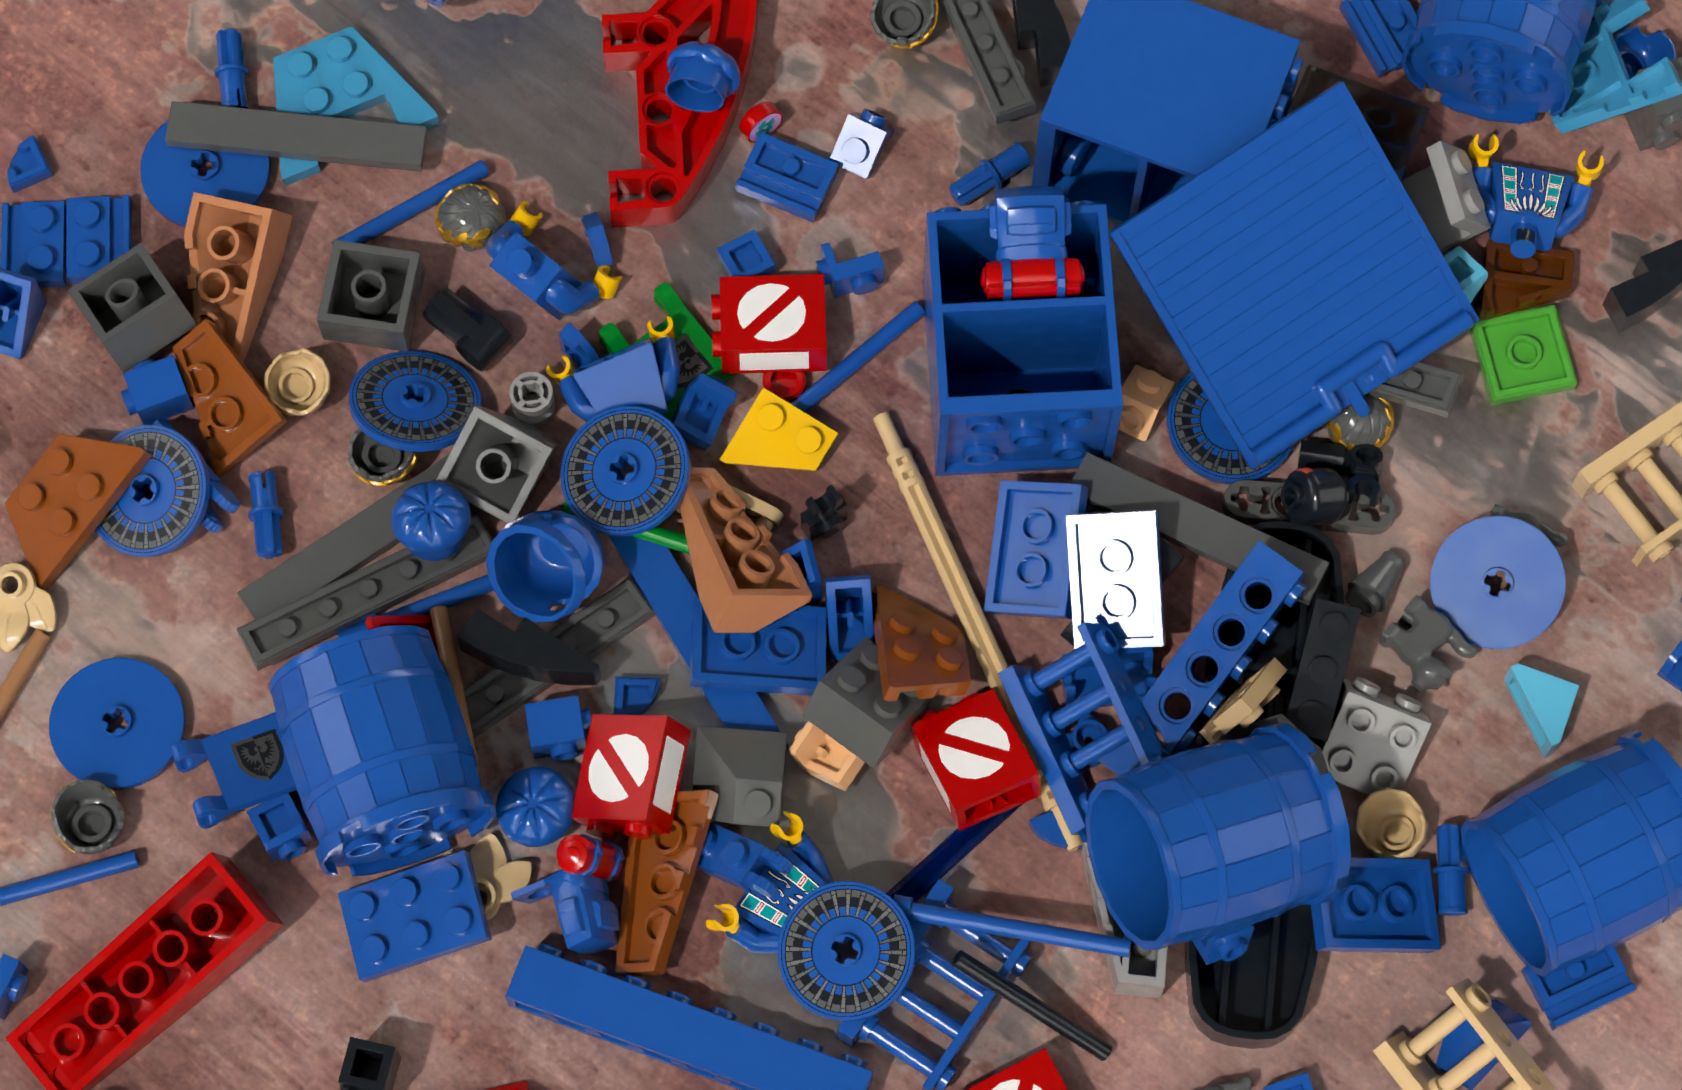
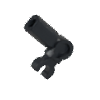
[1297,440,1383,508]

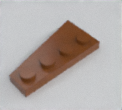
[615,790,719,976]

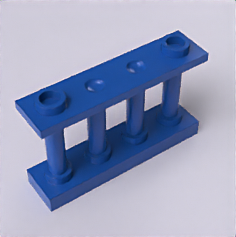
[998,622,1171,835]
[837,879,1033,1090]

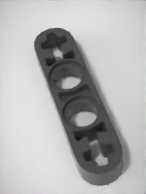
[1222,480,1396,535]

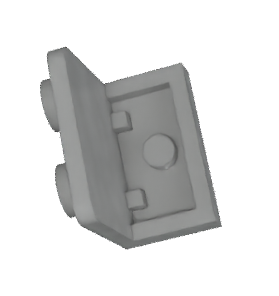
[1401,141,1491,253]
[1321,677,1432,795]

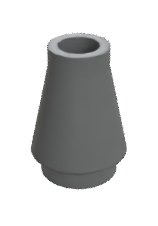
[1345,551,1405,617]

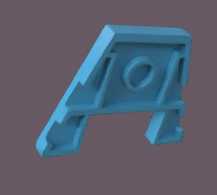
[1549,0,1682,134]
[273,26,439,186]

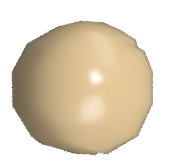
[264,348,331,416]
[1356,788,1428,859]

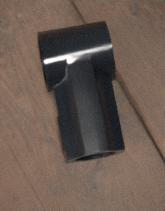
[422,287,513,372]

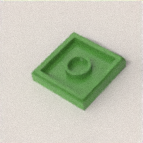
[1469,304,1578,406]

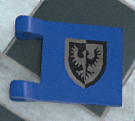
[171,712,297,829]

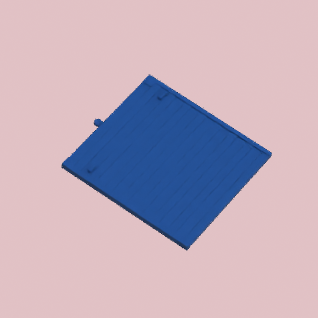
[1108,81,1479,470]

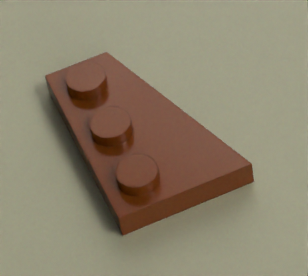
[173,319,288,477]

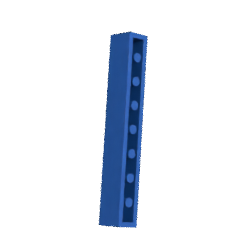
[505,944,873,1090]

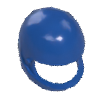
[486,510,606,622]

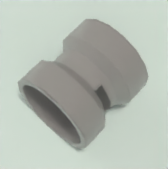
[509,372,556,428]

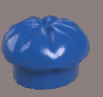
[665,41,741,112]
[391,481,471,561]
[496,767,575,847]

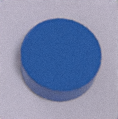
[1056,134,1091,177]

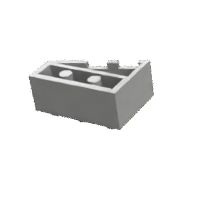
[1080,842,1168,998]

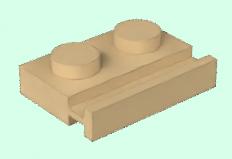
[1199,657,1287,744]

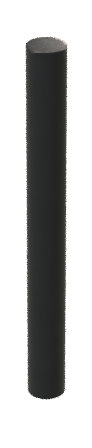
[952,950,1112,1061]

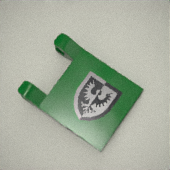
[599,282,737,422]

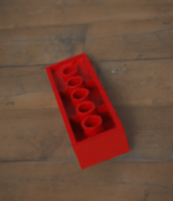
[6,852,284,1090]

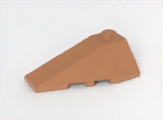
[184,192,292,363]
[679,467,813,633]

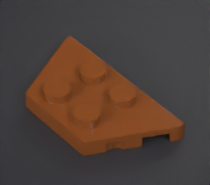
[5,433,153,590]
[871,584,971,702]

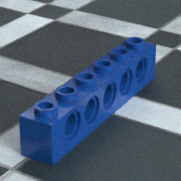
[1098,540,1307,776]

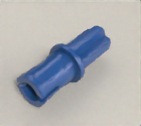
[214,28,249,109]
[949,142,1031,206]
[248,470,284,559]
[1433,824,1470,916]

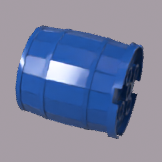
[1401,0,1597,124]
[268,625,497,877]
[1085,723,1351,950]
[1460,730,1682,977]

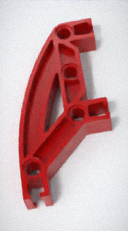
[602,0,759,228]

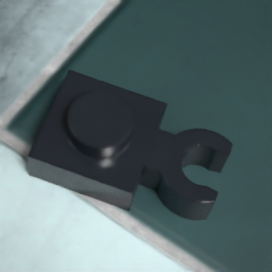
[800,485,848,541]

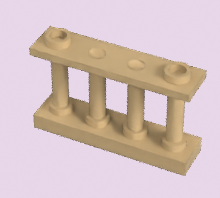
[1571,401,1682,567]
[1373,977,1556,1090]

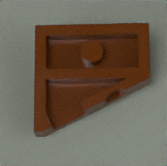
[1479,239,1574,320]

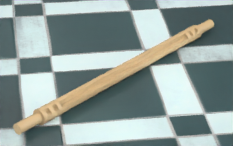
[873,412,1083,852]

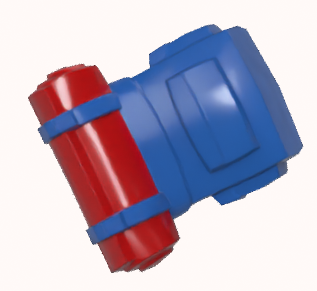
[980,186,1085,300]
[511,834,626,955]

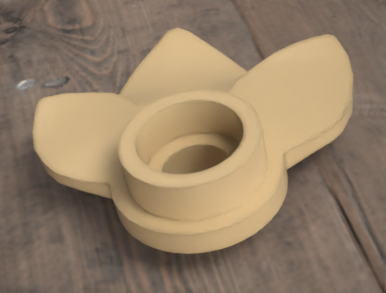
[0,563,57,652]
[443,833,532,921]

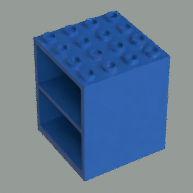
[1031,0,1304,224]
[923,200,1123,476]

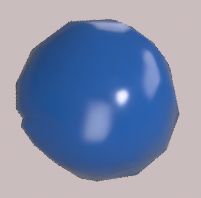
[1613,26,1677,79]

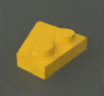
[719,387,839,471]

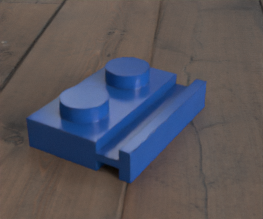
[1339,0,1417,78]
[735,132,839,223]
[66,195,132,284]
[0,201,66,288]
[1521,947,1637,1031]

